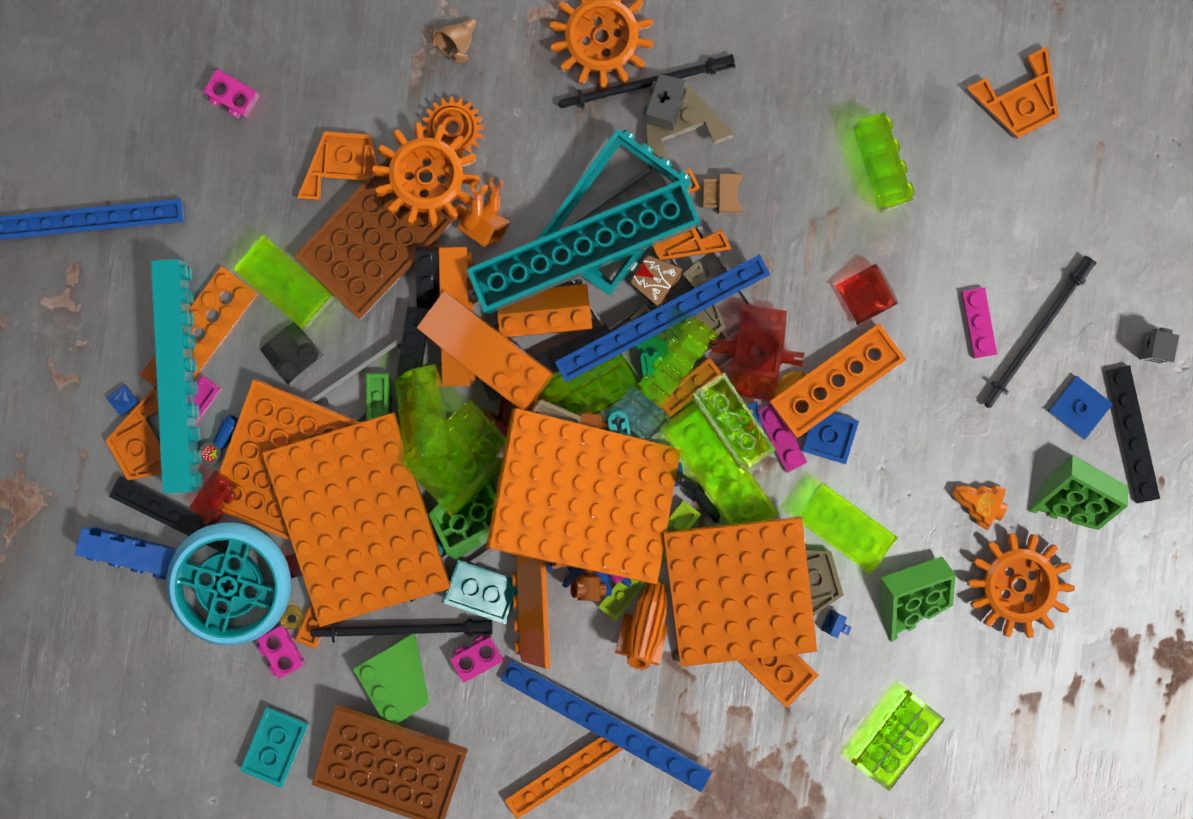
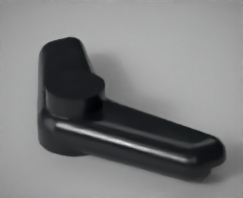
[677,474,721,523]

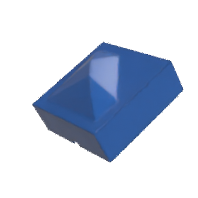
[106,384,140,416]

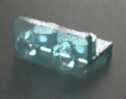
[614,386,666,440]

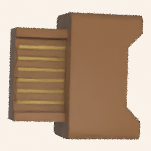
[703,174,743,214]

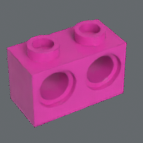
[203,69,260,119]
[257,624,306,679]
[450,634,504,683]

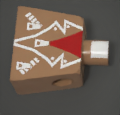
[630,256,683,308]

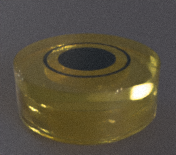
[280,605,303,629]

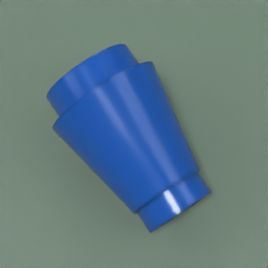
[213,414,239,449]

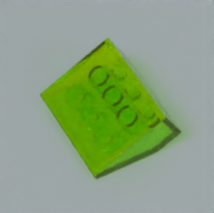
[401,400,507,518]

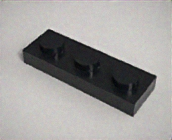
[415,247,440,309]

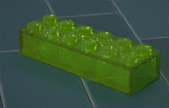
[660,400,779,524]

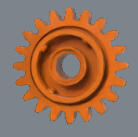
[422,96,484,158]

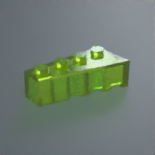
[637,317,719,408]

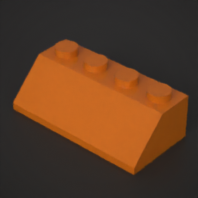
[497,284,592,338]

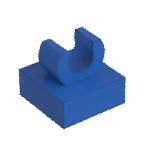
[821,609,852,638]

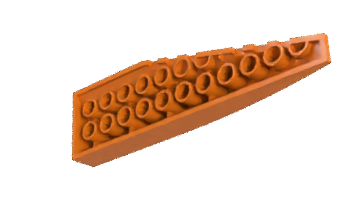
[512,397,550,669]

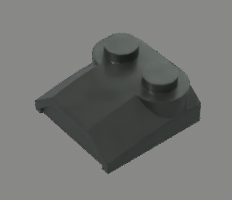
[260,321,324,385]

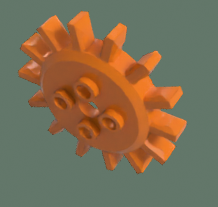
[550,0,654,89]
[372,122,479,228]
[967,533,1075,638]

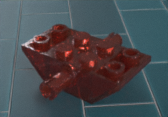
[711,304,804,401]

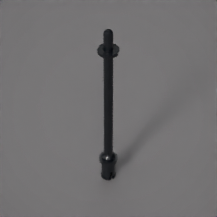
[558,54,736,110]
[984,255,1097,408]
[310,618,493,642]

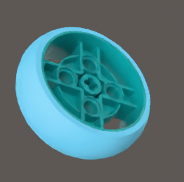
[166,523,291,646]

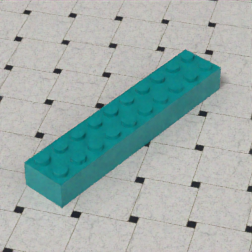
[467,179,702,314]
[151,259,203,494]

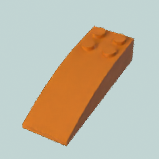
[417,291,555,411]

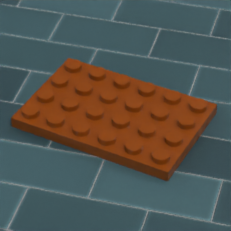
[294,158,454,320]
[312,705,468,819]

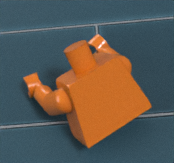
[455,176,510,247]

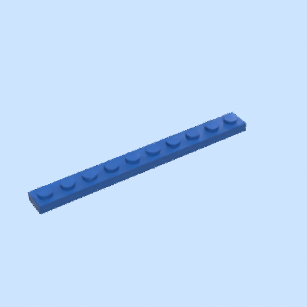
[0,199,185,240]
[555,254,770,382]
[500,659,712,792]

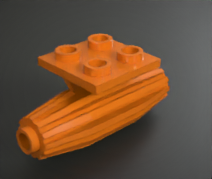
[615,581,668,670]

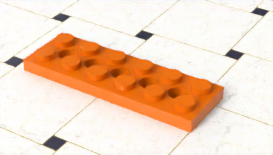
[140,266,259,388]
[769,323,906,439]

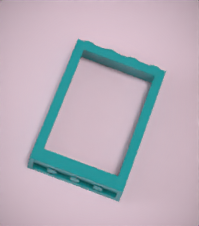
[536,129,693,297]

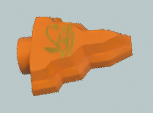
[952,485,1008,531]

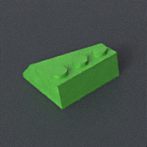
[1029,455,1128,530]
[428,462,497,559]
[879,556,956,642]
[353,634,430,724]

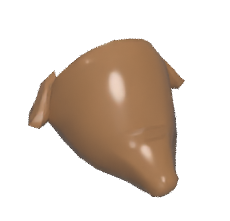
[431,18,477,64]

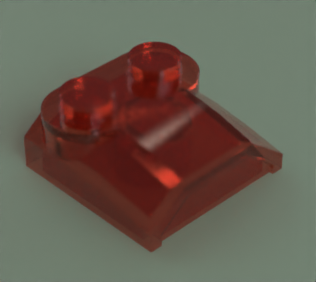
[836,263,898,326]

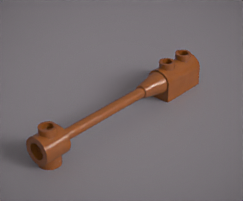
[570,414,608,601]

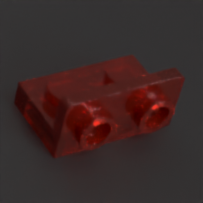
[189,470,238,525]

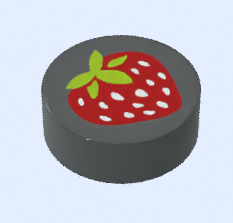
[199,442,223,465]

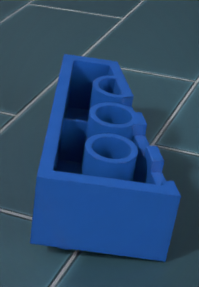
[75,526,178,580]

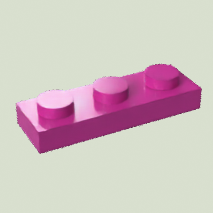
[961,287,997,359]
[760,405,807,473]

